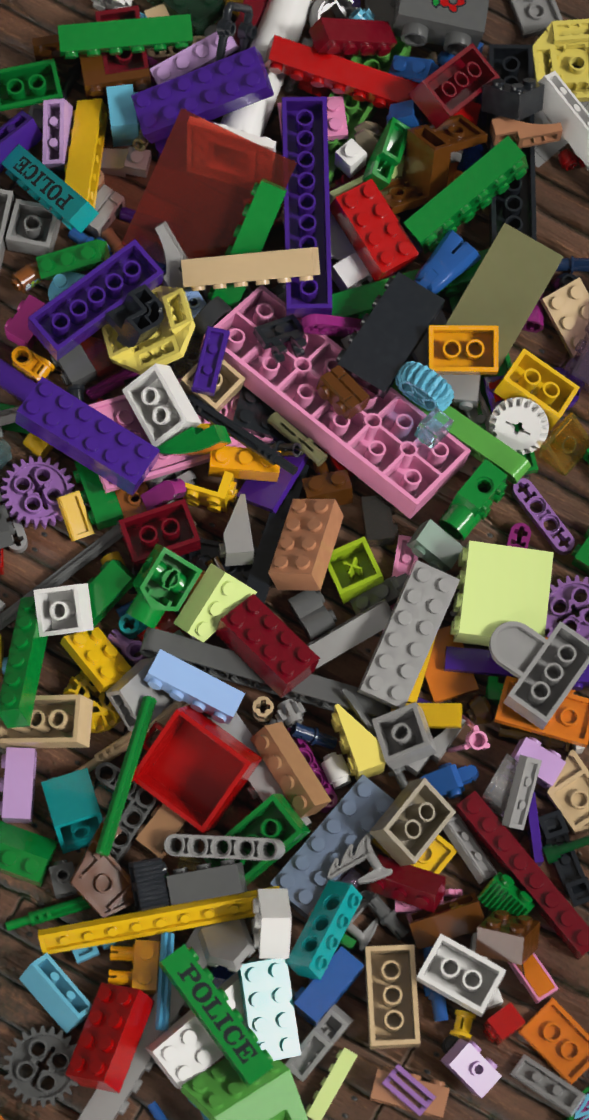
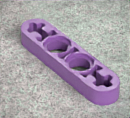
[512,478,575,555]

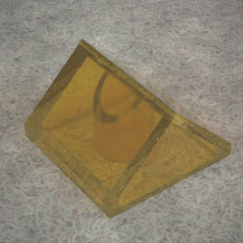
[538,412,589,476]

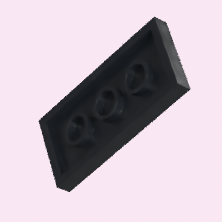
[232,385,320,452]

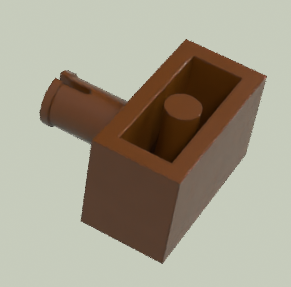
[302,460,353,506]

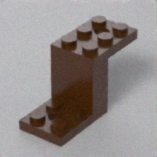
[32,34,151,104]
[380,114,488,215]

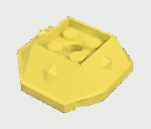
[533,19,589,102]
[101,286,195,375]

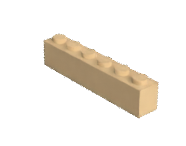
[181,247,320,291]

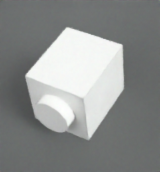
[335,138,367,179]

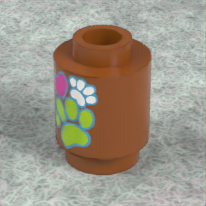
[11,262,42,293]

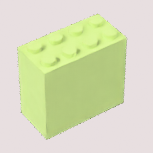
[450,541,554,647]

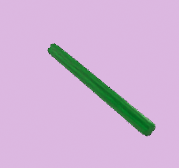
[96,696,157,856]

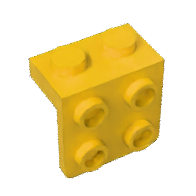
[183,471,238,513]

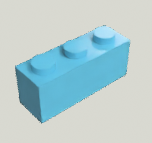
[19,953,92,1034]

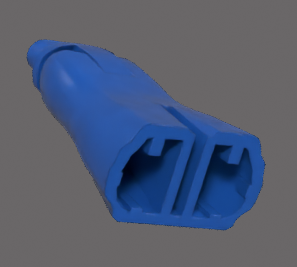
[414,229,481,294]

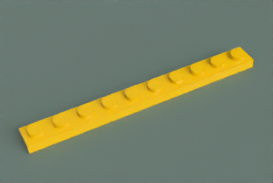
[38,886,280,955]

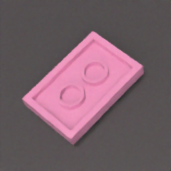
[277,96,348,141]

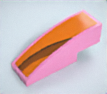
[508,953,559,1004]

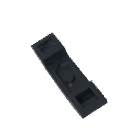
[538,810,589,908]

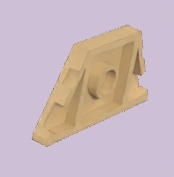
[546,749,589,834]

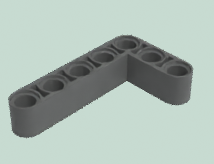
[95,762,158,865]

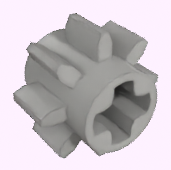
[275,699,306,728]

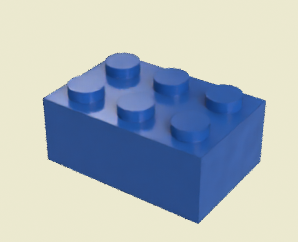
[293,946,364,1028]

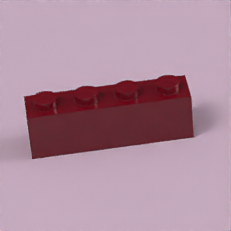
[308,17,397,57]

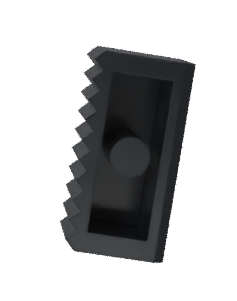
[128,857,170,911]

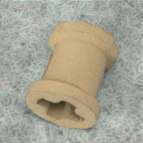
[252,696,274,723]

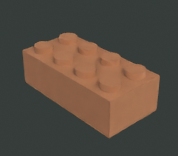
[268,499,344,591]

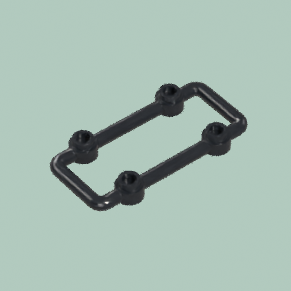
[210,2,257,123]

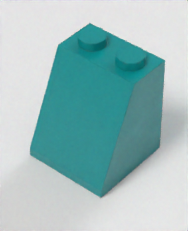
[41,768,103,854]

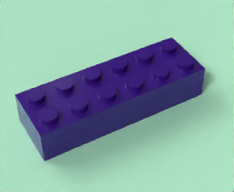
[131,46,274,144]
[28,239,164,361]
[15,377,160,496]

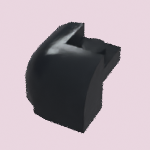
[104,284,164,348]

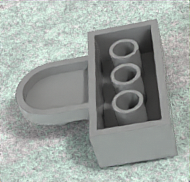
[489,621,589,730]

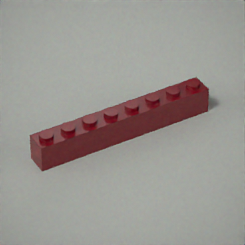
[455,791,589,960]

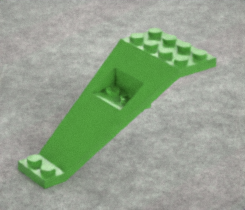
[181,1058,308,1120]

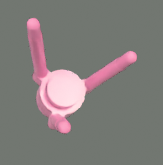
[447,715,490,753]

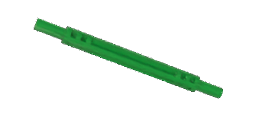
[5,872,169,931]

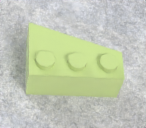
[174,563,257,642]

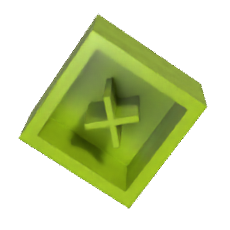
[327,536,385,604]

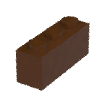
[406,892,485,950]

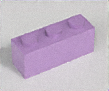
[42,99,73,172]
[0,747,37,824]

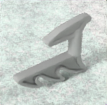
[328,833,393,884]
[346,890,379,951]

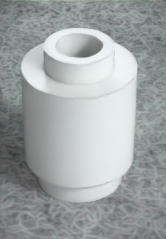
[321,752,352,789]

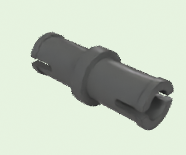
[366,894,410,941]

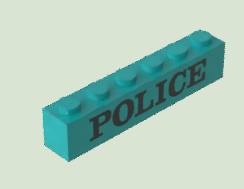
[1,144,99,233]

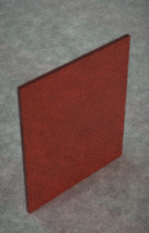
[121,108,297,287]

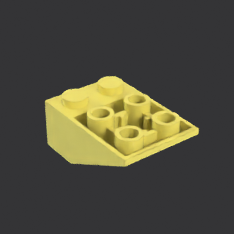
[331,704,386,781]

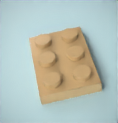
[540,277,589,359]

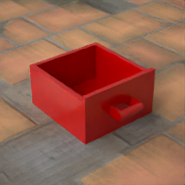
[132,705,263,833]

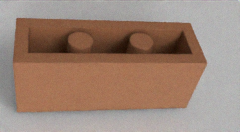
[369,1066,450,1120]

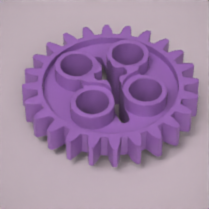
[0,456,75,529]
[545,575,589,641]

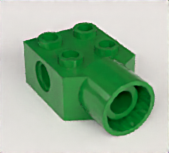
[438,459,508,541]
[126,543,203,628]

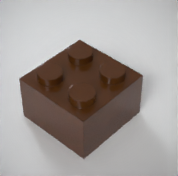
[475,910,540,965]

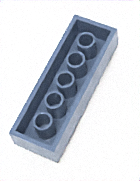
[270,775,394,919]

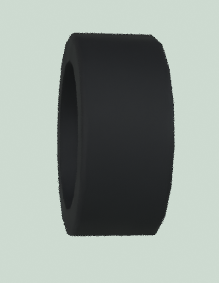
[193,297,232,340]

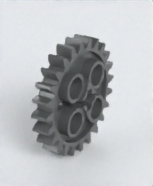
[3,1026,79,1108]

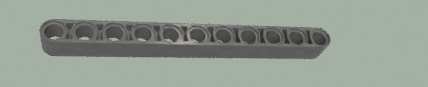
[140,628,391,720]

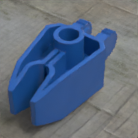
[420,763,479,799]

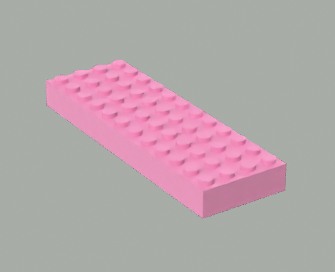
[200,285,471,519]

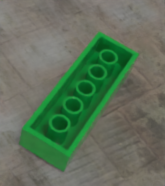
[404,136,528,254]

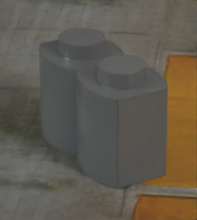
[288,590,337,642]

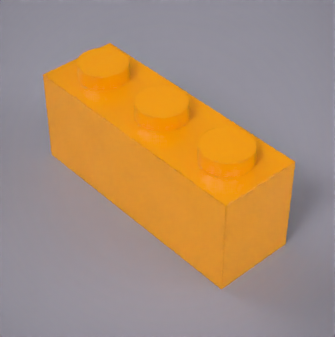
[208,446,281,482]

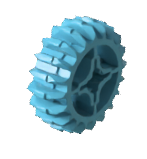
[395,361,454,413]

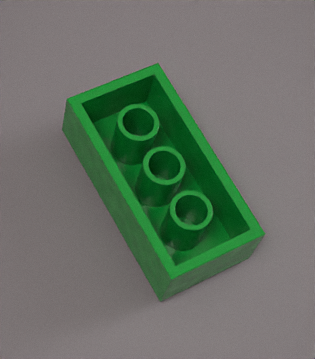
[203,794,311,886]

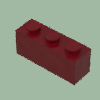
[366,855,446,913]

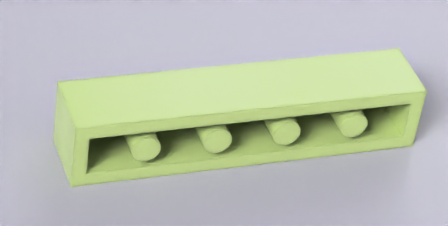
[305,1047,358,1120]

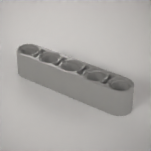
[306,599,392,669]
[164,834,285,861]

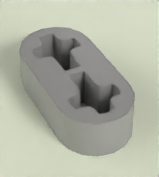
[6,510,28,553]

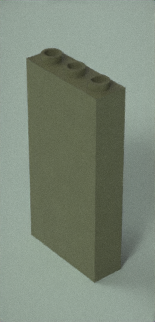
[446,223,564,377]

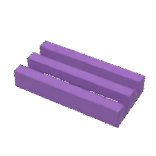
[382,1064,436,1117]

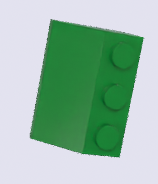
[0,58,63,112]
[0,821,59,887]

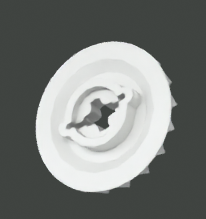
[489,397,549,455]

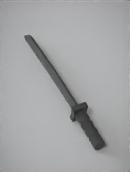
[341,689,408,791]

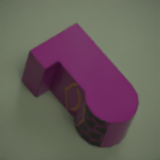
[140,478,186,511]

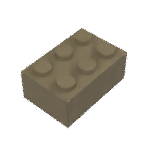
[369,778,456,866]

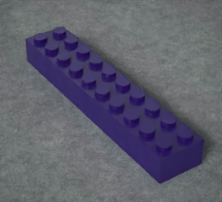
[281,97,333,318]

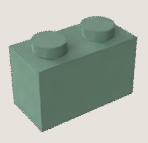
[407,519,463,572]

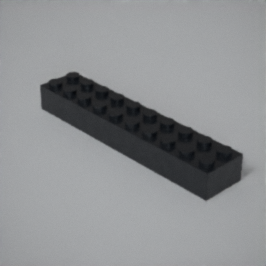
[487,44,537,247]

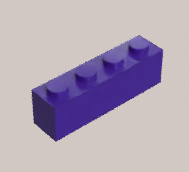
[0,111,43,173]

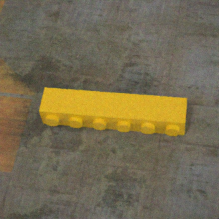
[65,98,109,208]

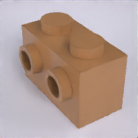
[136,804,190,859]

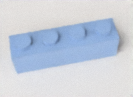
[144,649,245,725]

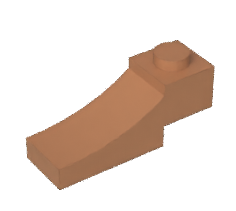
[490,116,563,149]

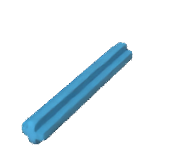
[155,932,175,1031]

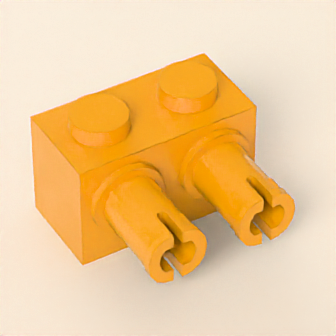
[108,940,161,994]

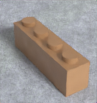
[250,722,331,818]

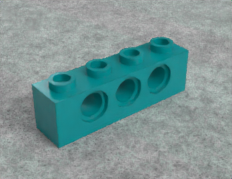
[286,880,363,980]

